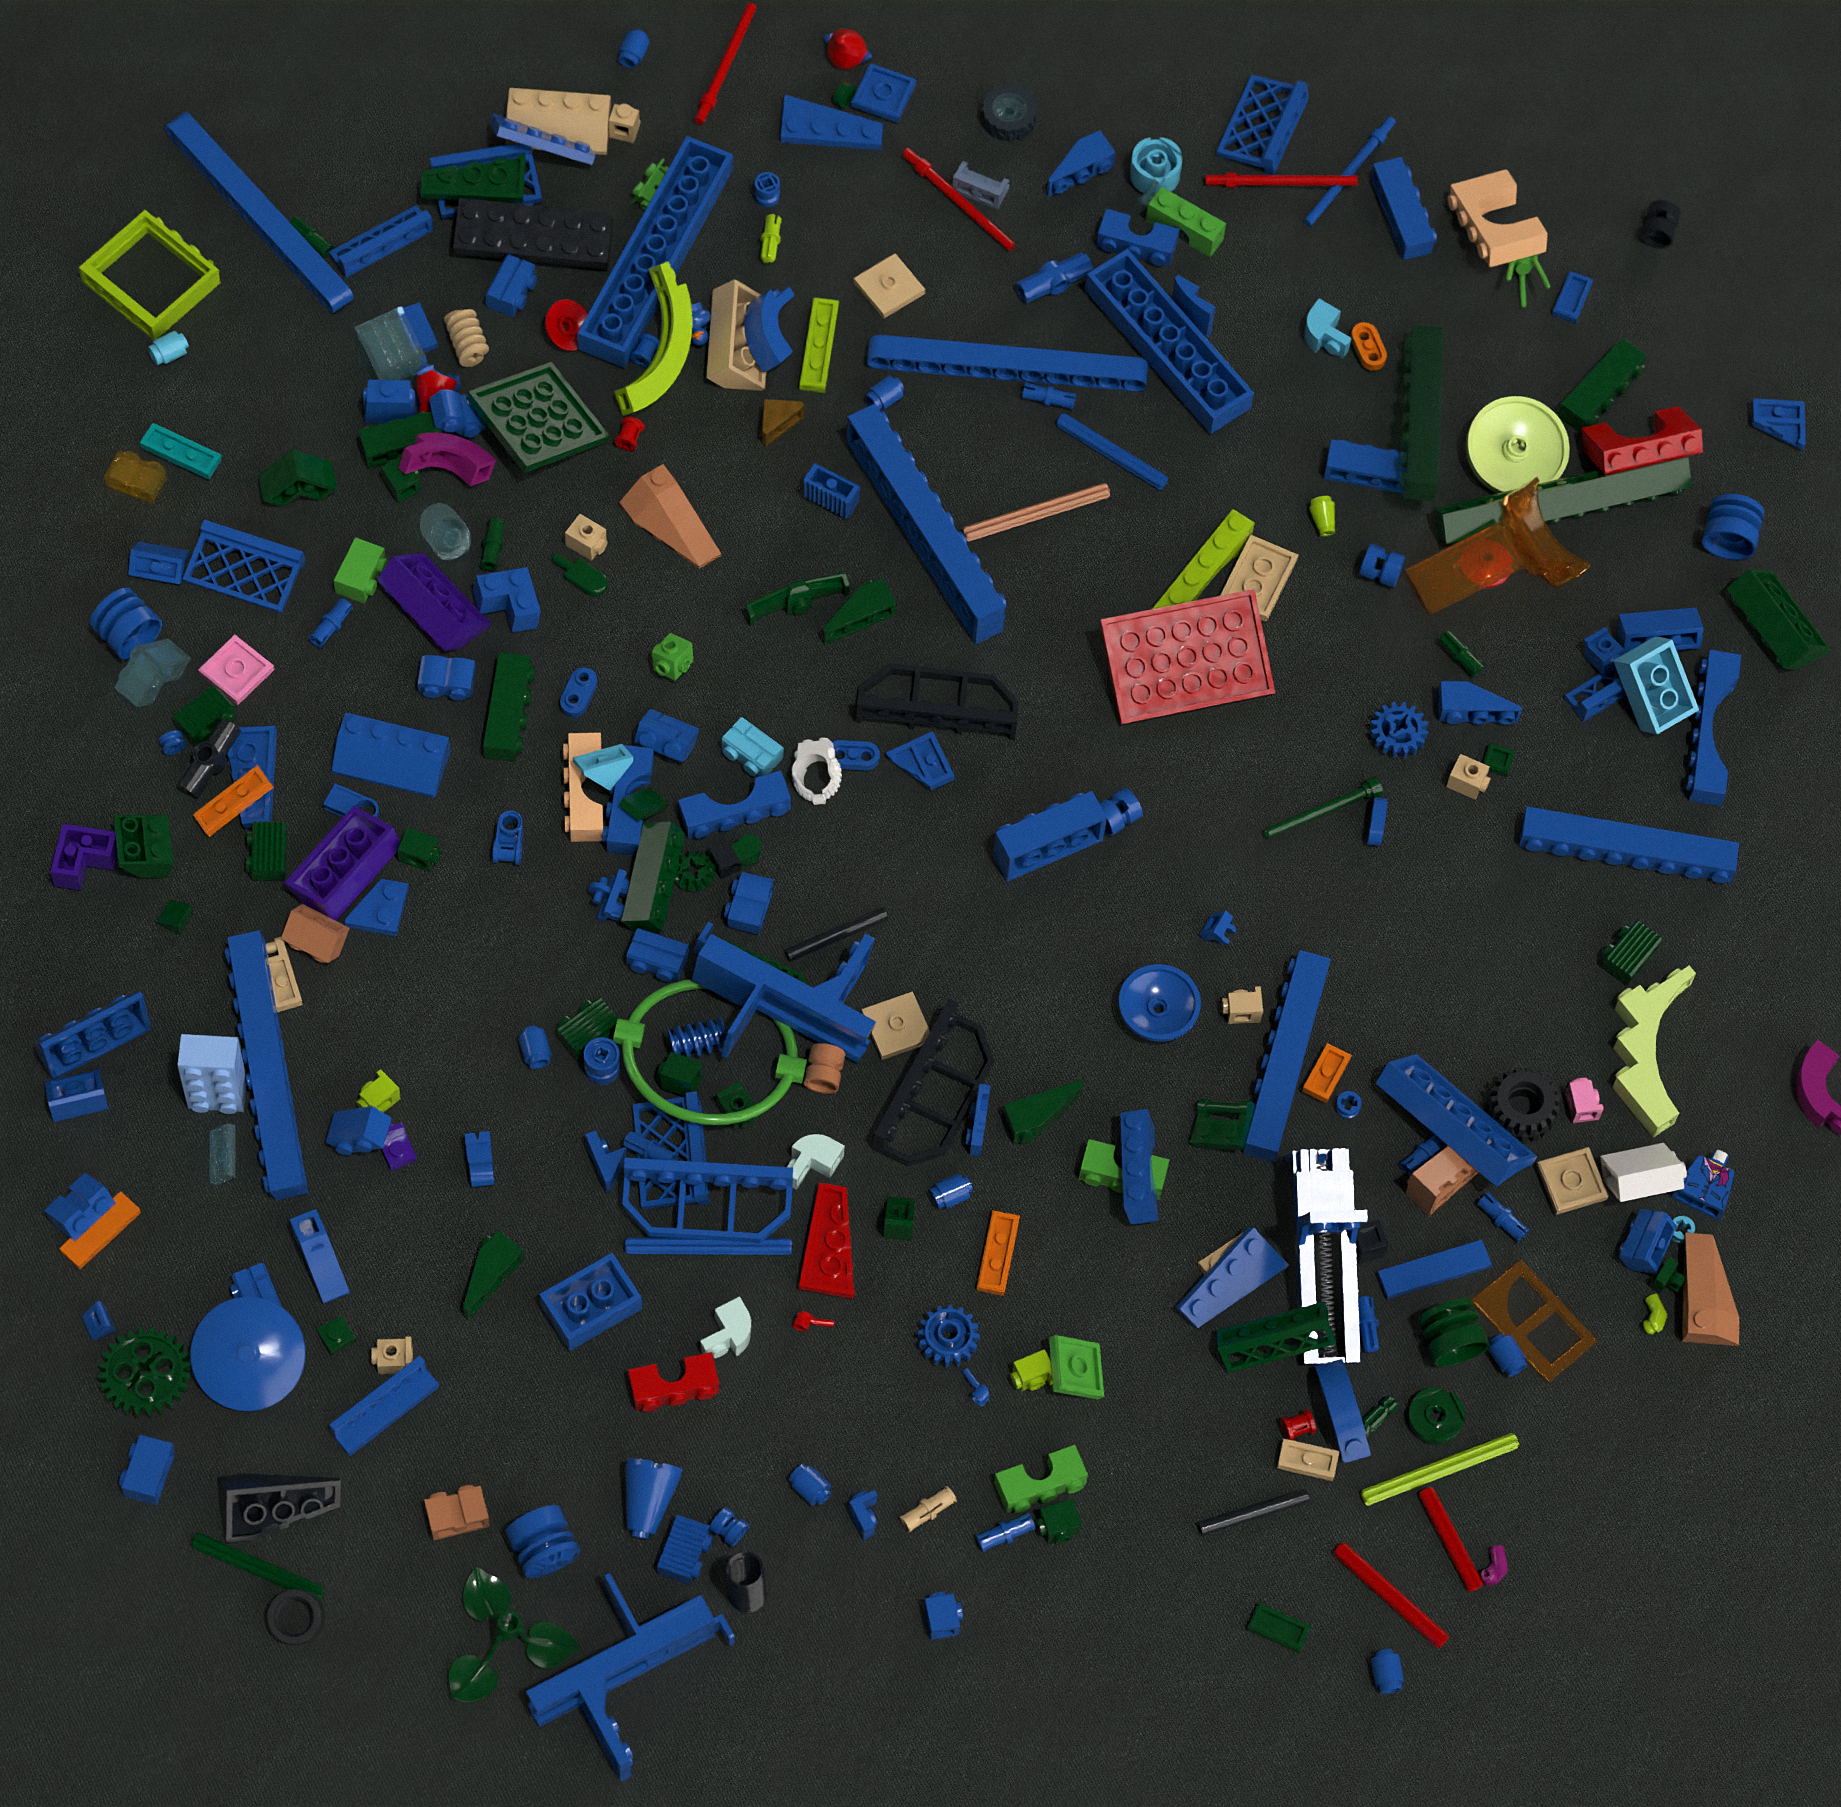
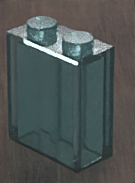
[354,306,429,380]

